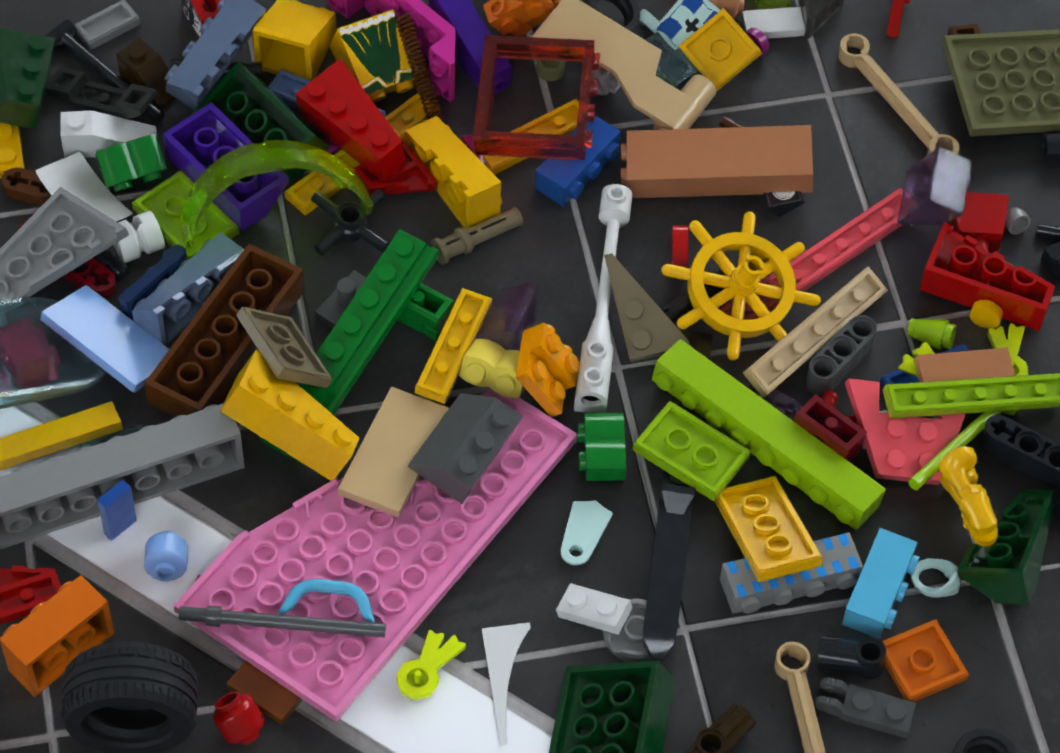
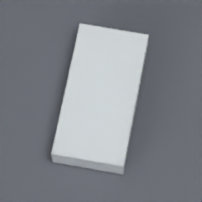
[741,7,805,39]

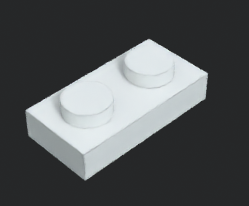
[556,583,633,634]

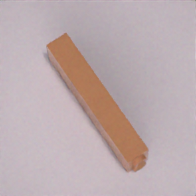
[621,125,813,198]

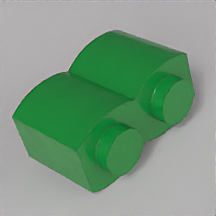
[95,133,167,193]
[578,413,626,481]

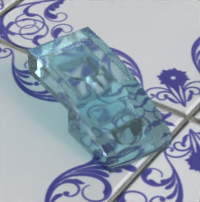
[645,32,698,87]

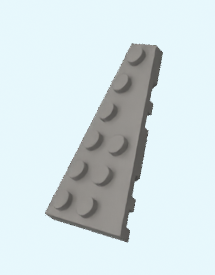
[0,187,129,315]

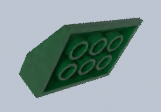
[189,61,330,184]
[549,661,675,753]

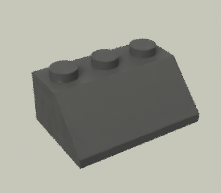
[407,393,523,504]

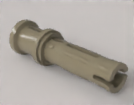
[431,207,523,265]

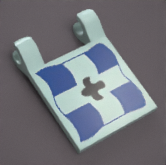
[639,0,720,67]

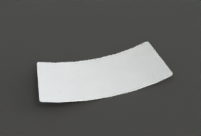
[35,152,133,222]

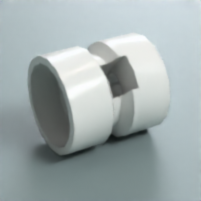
[113,210,165,263]

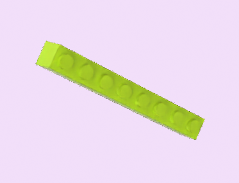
[652,339,886,531]

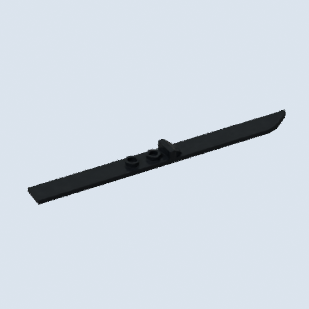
[642,330,713,662]

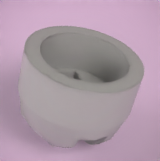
[1005,207,1031,235]

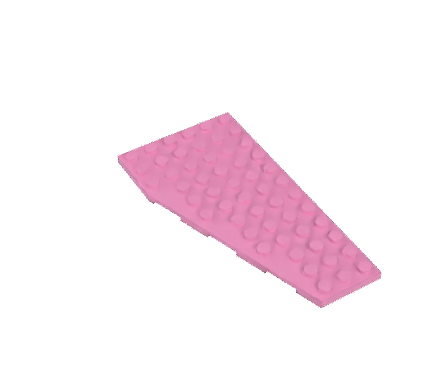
[174,389,578,722]

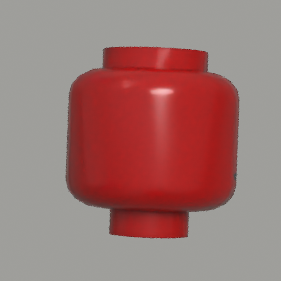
[212,691,265,745]

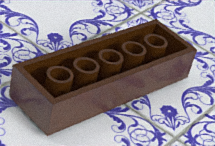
[144,244,305,417]

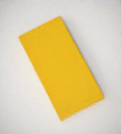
[714,476,823,582]

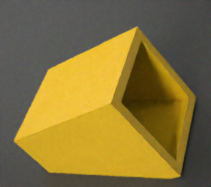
[252,0,337,81]

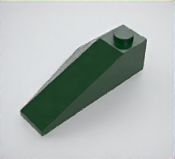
[957,490,1056,605]

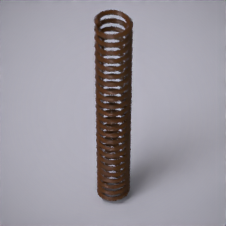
[394,12,445,121]

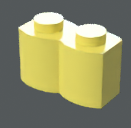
[459,339,525,398]

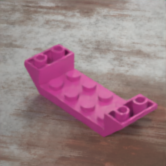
[327,0,455,103]

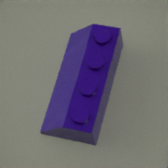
[163,102,289,232]

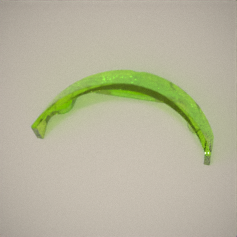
[179,140,373,250]

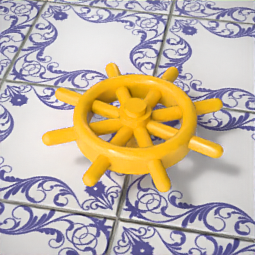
[661,211,821,361]

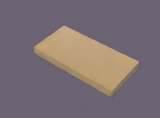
[338,387,449,518]

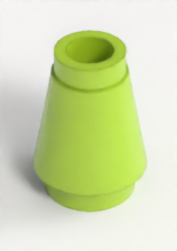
[907,318,957,351]

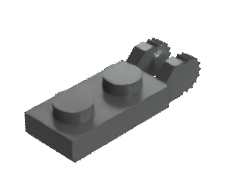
[815,677,916,738]

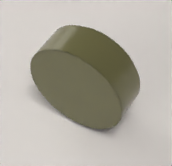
[536,51,566,81]

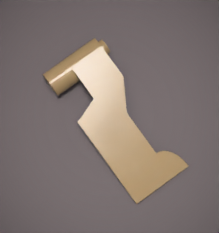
[529,0,716,130]

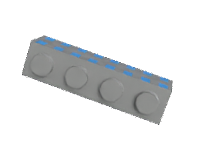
[720,532,863,614]

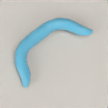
[278,579,375,623]

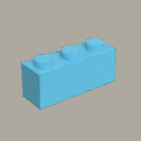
[842,528,920,639]

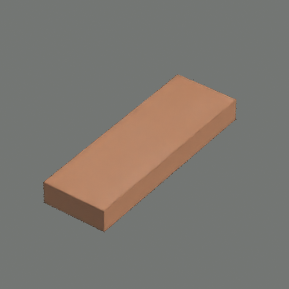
[914,348,1016,382]

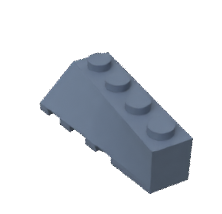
[165,0,266,110]
[132,232,244,346]

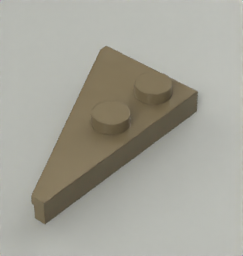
[604,253,690,363]

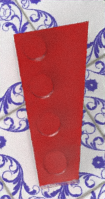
[296,59,406,182]

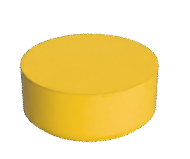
[969,300,1003,329]

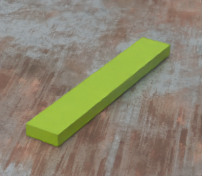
[882,373,1060,419]

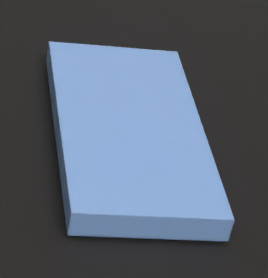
[40,285,169,393]

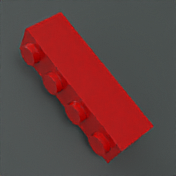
[919,222,1055,331]

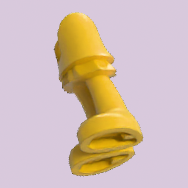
[938,446,998,547]

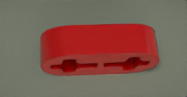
[671,225,688,279]

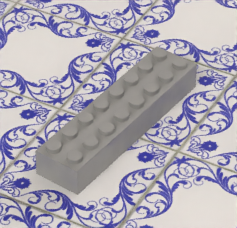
[0,403,245,550]

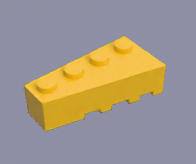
[405,116,502,229]
[220,349,359,481]

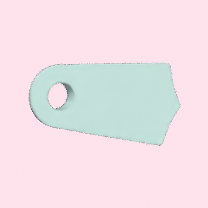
[561,500,613,566]

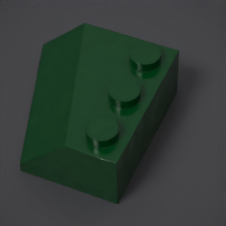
[0,27,55,130]

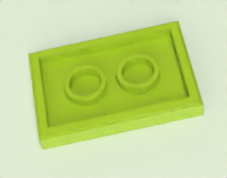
[132,170,239,259]
[632,401,751,501]

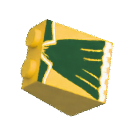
[329,10,420,103]

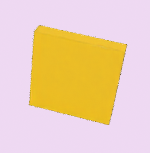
[678,8,762,92]

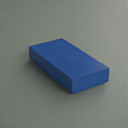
[97,480,137,541]

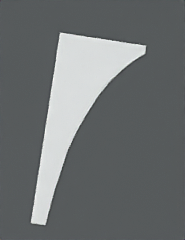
[482,622,531,745]

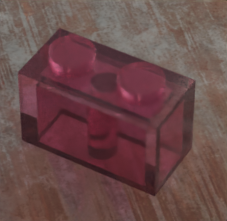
[0,317,60,392]

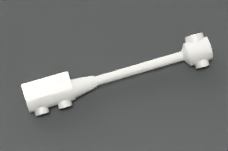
[574,184,633,413]

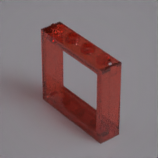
[473,35,601,160]

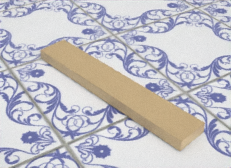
[743,266,888,398]

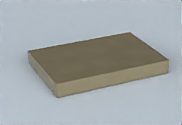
[236,307,333,388]

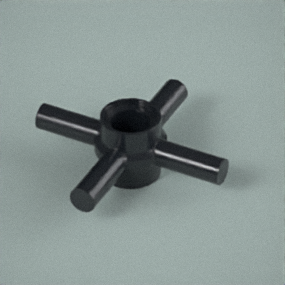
[311,189,389,255]

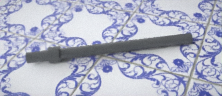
[179,605,386,638]

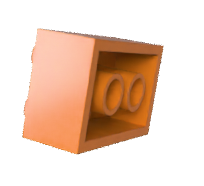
[0,575,115,697]

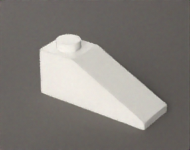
[61,110,157,158]

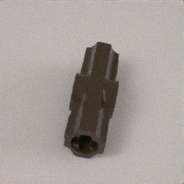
[684,703,756,753]

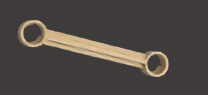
[838,34,960,170]
[774,642,826,753]

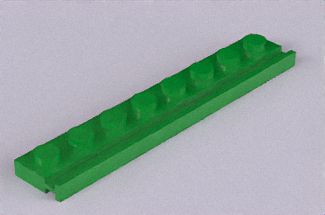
[260,229,440,464]

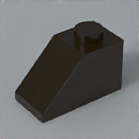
[116,38,176,110]

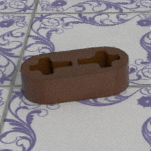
[1,168,51,206]

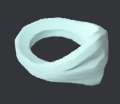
[911,558,961,598]

